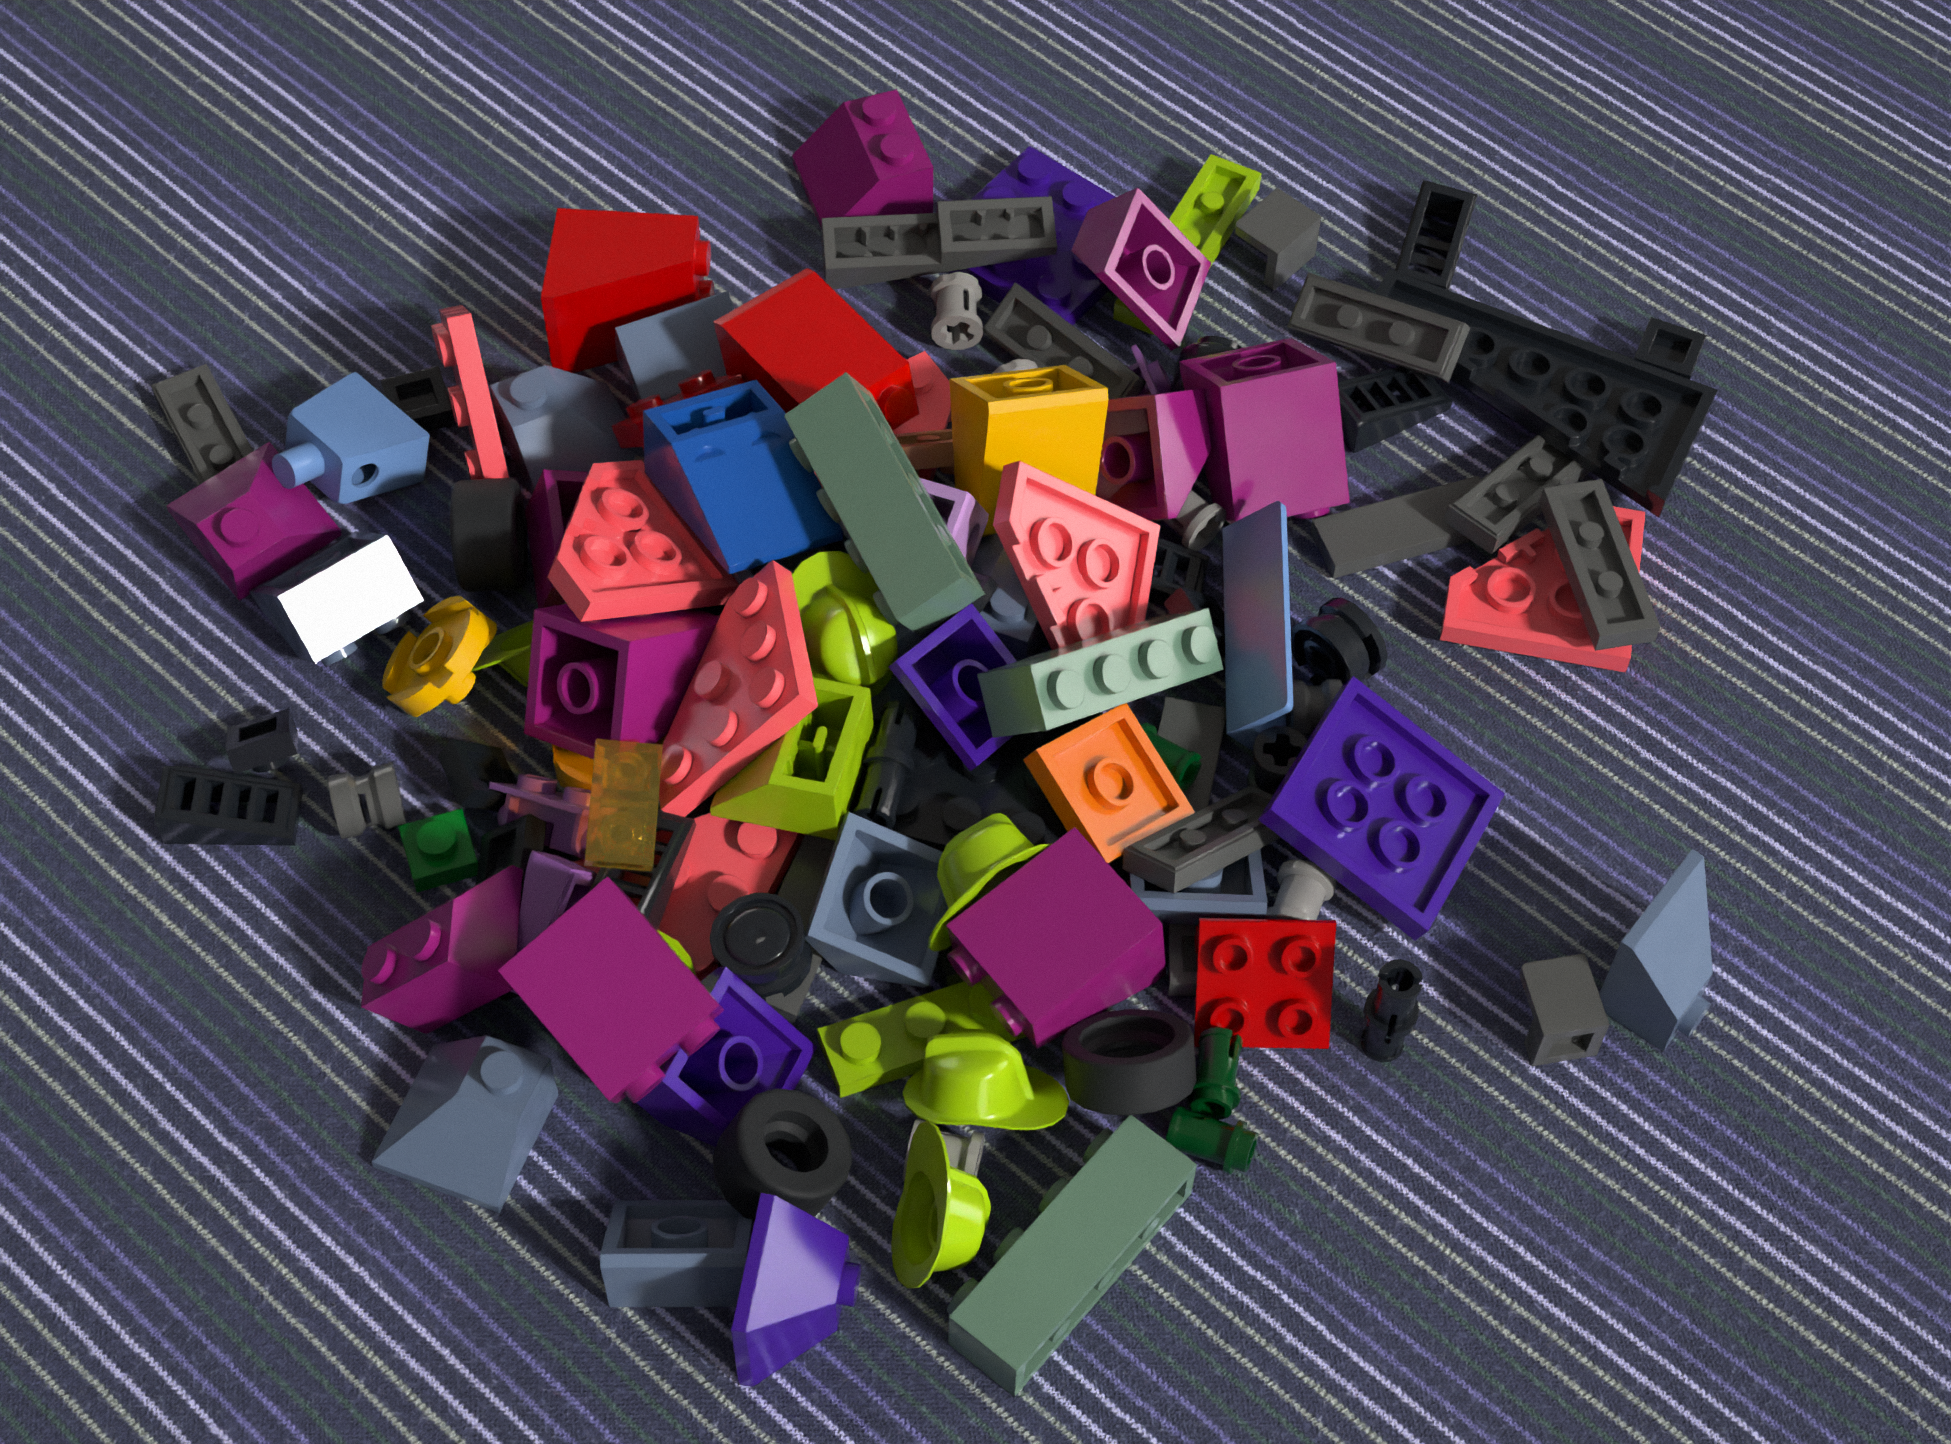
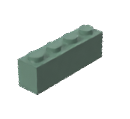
[784,372,985,636]
[977,608,1224,738]
[947,1115,1197,1397]

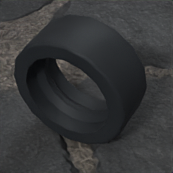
[1062,1009,1196,1115]

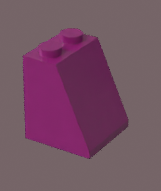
[1179,338,1350,524]
[524,604,720,769]
[946,827,1166,1049]
[498,876,724,1104]

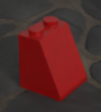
[541,208,714,373]
[713,268,920,431]

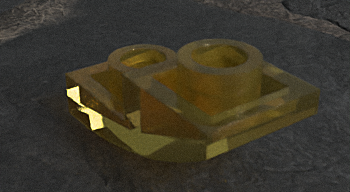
[584,739,663,872]

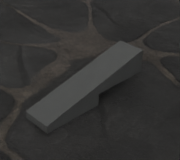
[821,196,1057,290]

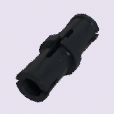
[853,700,923,830]
[1361,959,1423,1063]

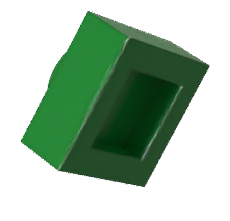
[398,808,478,892]

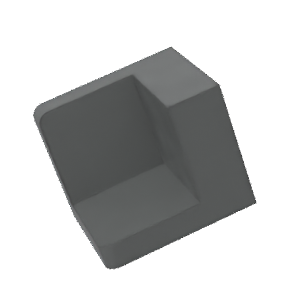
[1235,188,1322,291]
[1519,953,1610,1066]

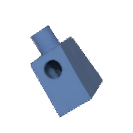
[272,372,430,504]

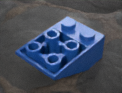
[643,380,843,574]

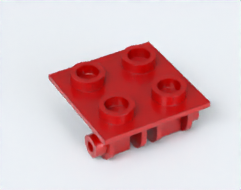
[1194,918,1336,1049]

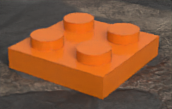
[1023,703,1195,864]

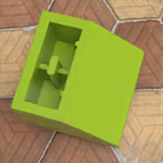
[710,677,874,840]

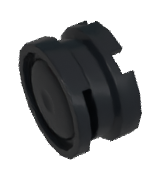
[1291,598,1388,685]
[709,892,813,1001]

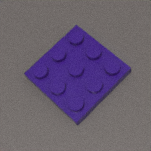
[948,146,1115,325]
[1258,676,1505,940]

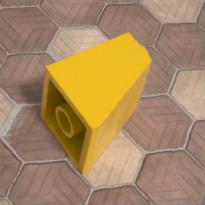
[949,365,1108,538]

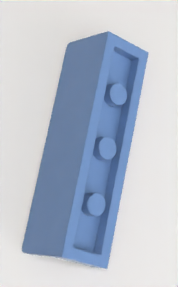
[1223,501,1293,750]

